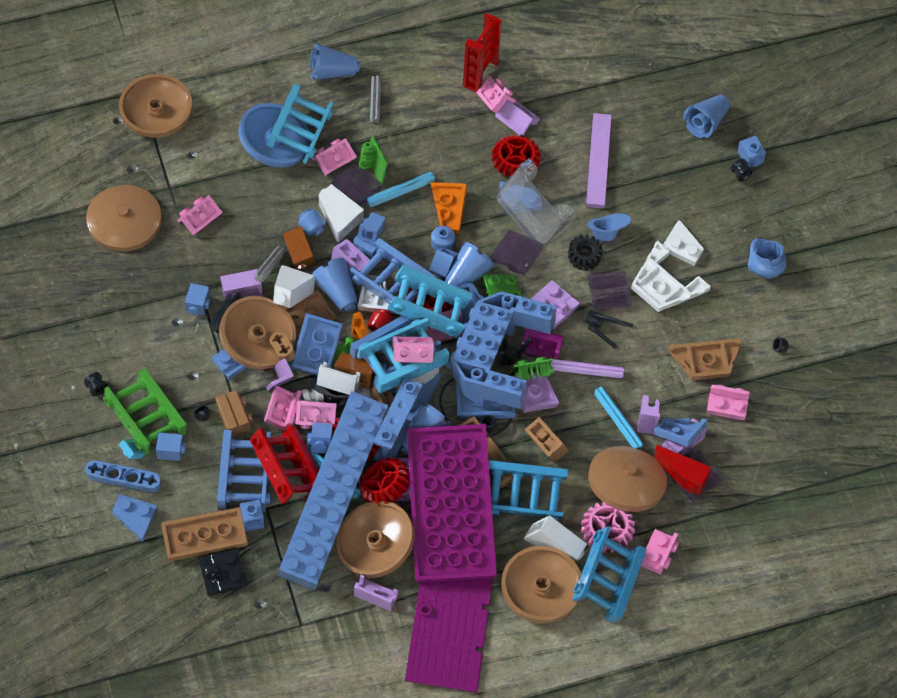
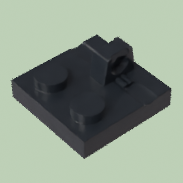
[198,548,247,597]

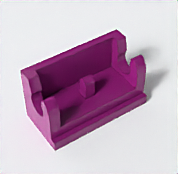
[521,328,564,360]

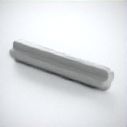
[370,76,381,123]
[254,246,286,282]

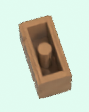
[215,390,253,437]

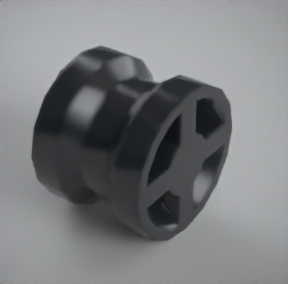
[730,158,753,181]
[84,372,108,397]

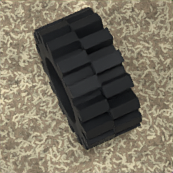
[568,234,603,271]

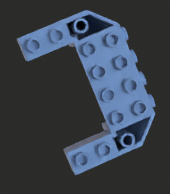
[450,291,556,409]

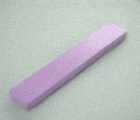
[586,113,611,209]

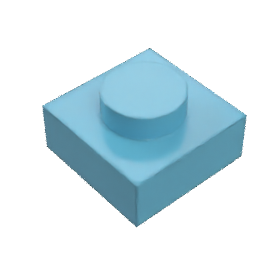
[119,439,145,459]

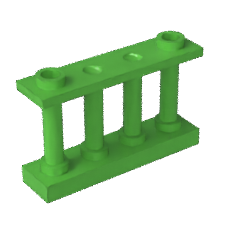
[103,368,187,455]

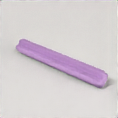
[549,359,624,378]

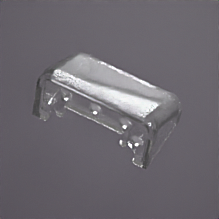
[497,158,577,248]

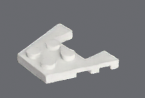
[631,241,711,312]

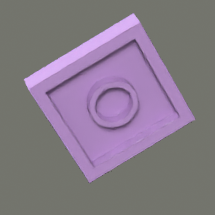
[531,280,580,330]
[512,372,559,413]

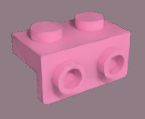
[264,386,302,431]

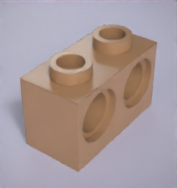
[525,417,569,464]

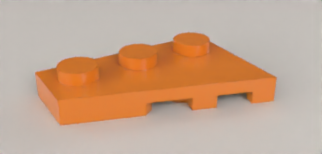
[430,182,467,234]

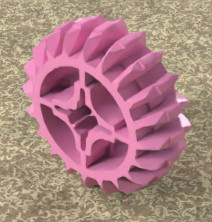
[581,502,635,554]

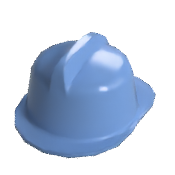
[587,213,631,242]

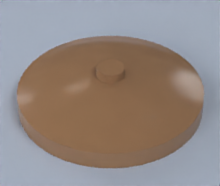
[119,74,193,138]
[86,185,162,252]
[219,296,296,370]
[588,446,667,512]
[336,501,415,578]
[501,546,581,624]

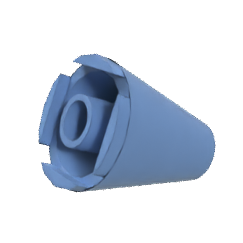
[310,44,360,80]
[683,94,730,138]
[444,242,494,286]
[312,258,357,312]
[400,402,452,456]

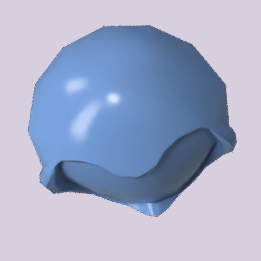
[748,238,787,279]

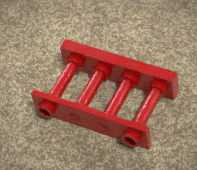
[463,13,502,93]
[249,426,319,504]

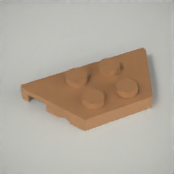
[668,338,741,380]

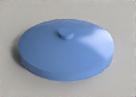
[238,103,311,168]

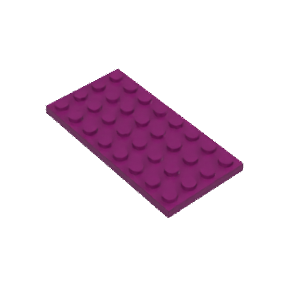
[407,424,497,583]

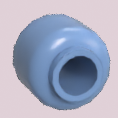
[298,208,326,237]
[431,226,455,251]

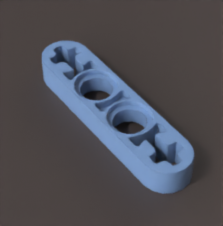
[85,460,161,492]

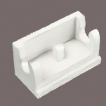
[316,362,361,395]

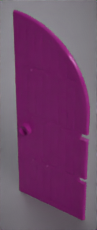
[405,578,492,693]

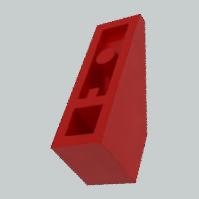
[654,445,711,495]

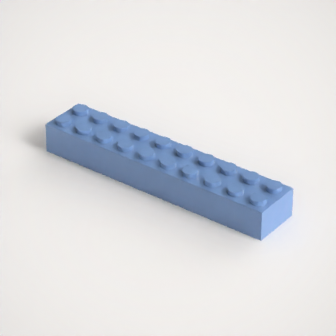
[277,391,388,590]

